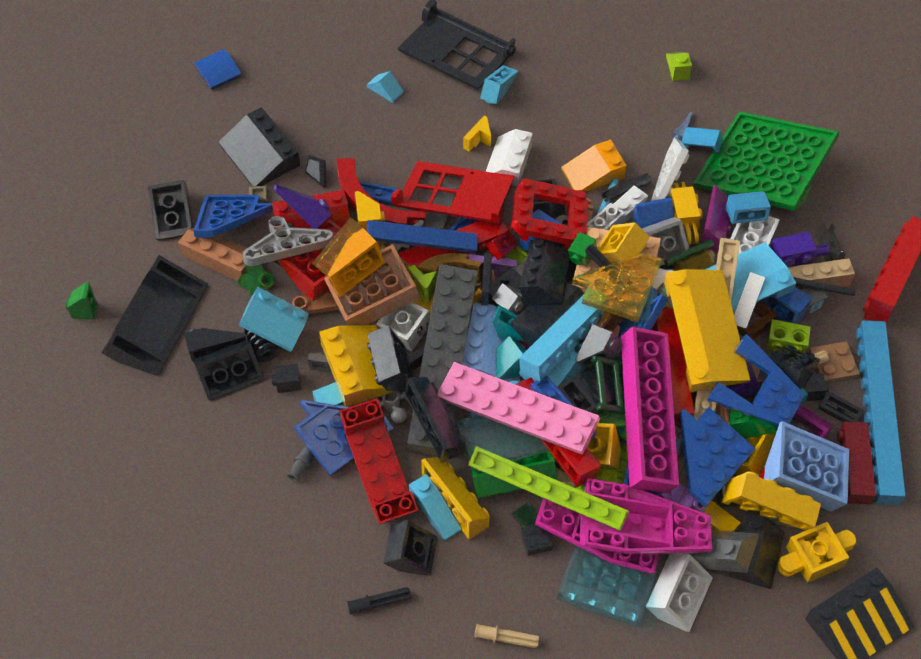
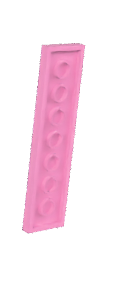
[437,362,600,455]

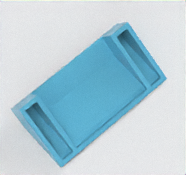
[662,242,796,313]

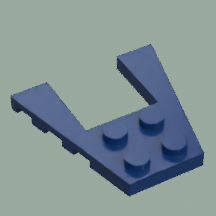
[707,334,805,427]

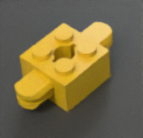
[669,182,702,245]
[778,522,856,583]

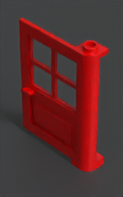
[391,161,514,224]

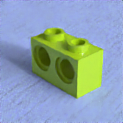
[766,319,811,353]

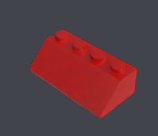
[272,190,352,232]

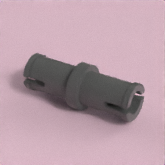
[287,444,313,482]

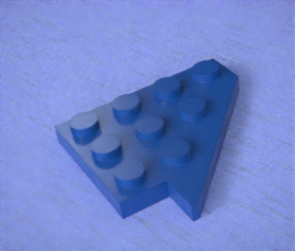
[194,195,273,238]
[610,287,669,373]
[293,400,394,476]
[679,407,755,507]

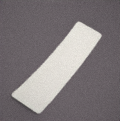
[734,272,765,328]

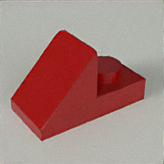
[485,230,519,260]

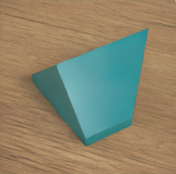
[492,305,524,341]
[496,335,527,380]

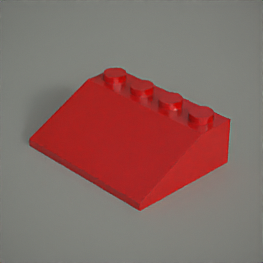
[277,219,351,301]

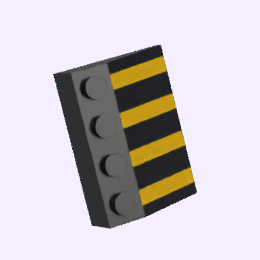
[805,567,914,659]

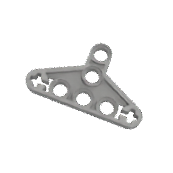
[243,216,333,266]

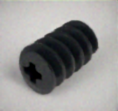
[244,328,279,362]

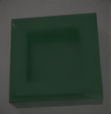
[512,502,538,527]

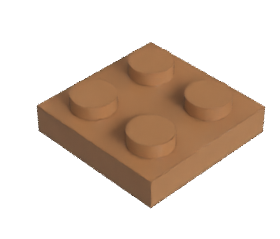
[809,341,860,383]

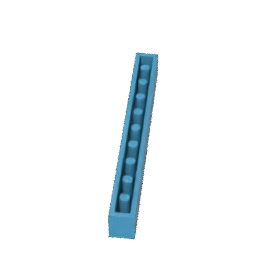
[856,320,906,505]

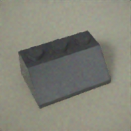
[690,530,759,573]

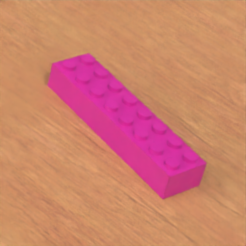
[621,327,679,493]

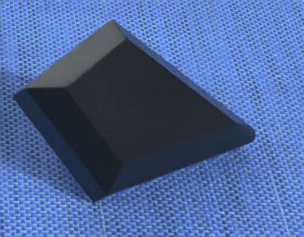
[305,155,326,187]

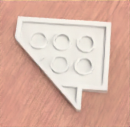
[651,138,689,201]

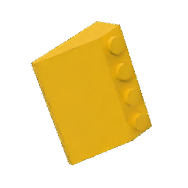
[319,325,395,407]

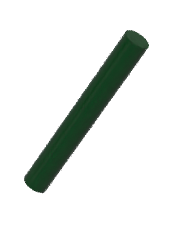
[664,239,714,267]

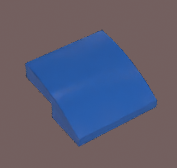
[194,49,241,90]

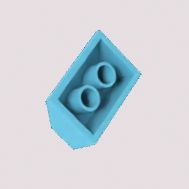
[239,287,309,352]

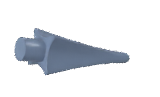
[671,112,694,141]

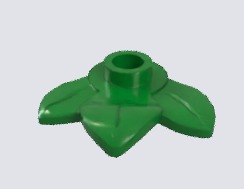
[237,264,274,299]

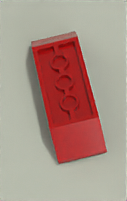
[339,398,419,525]

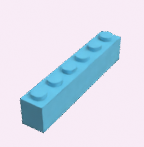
[519,289,609,381]

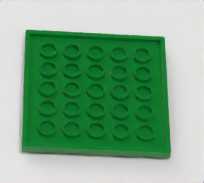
[693,111,839,211]

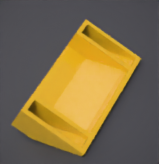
[664,269,750,392]

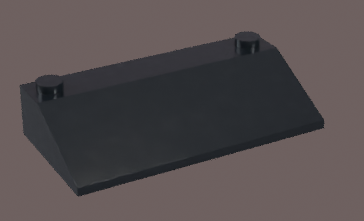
[101,255,208,376]

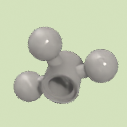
[368,391,407,423]

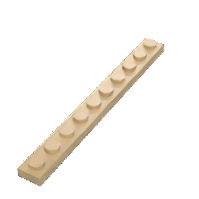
[693,238,740,420]

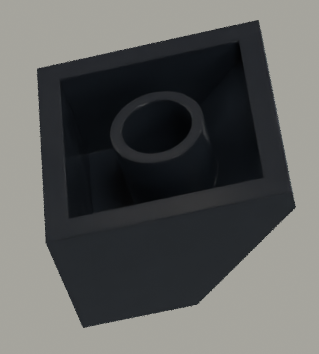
[383,520,437,576]

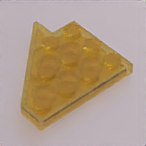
[572,253,662,322]

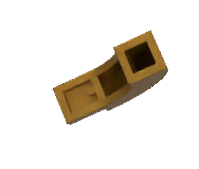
[418,253,483,282]

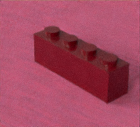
[837,422,876,505]

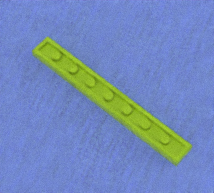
[468,446,629,531]

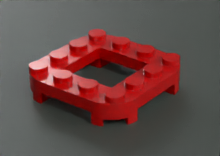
[510,178,588,250]

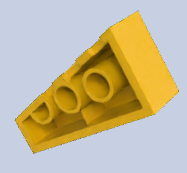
[722,472,821,530]

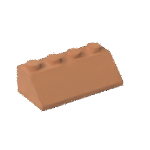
[178,228,262,281]

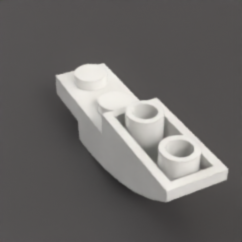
[587,186,648,230]

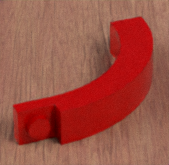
[337,158,426,226]

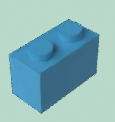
[725,191,771,224]

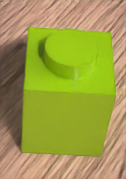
[666,52,692,81]

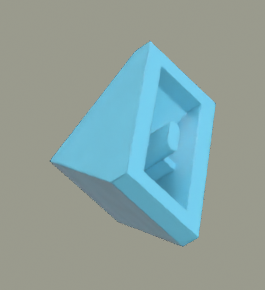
[367,71,404,103]

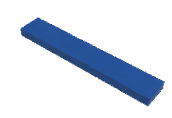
[367,220,477,253]

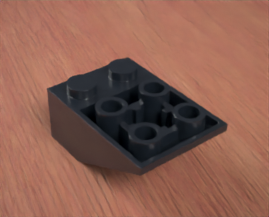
[758,345,821,389]
[558,365,624,415]

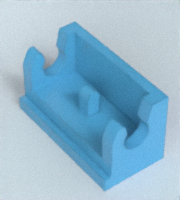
[681,127,724,152]

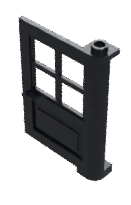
[398,0,516,90]

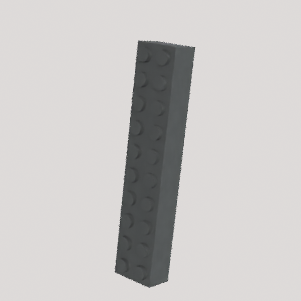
[406,264,478,457]

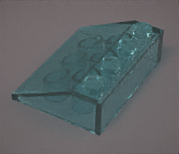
[455,416,548,472]
[557,546,657,627]

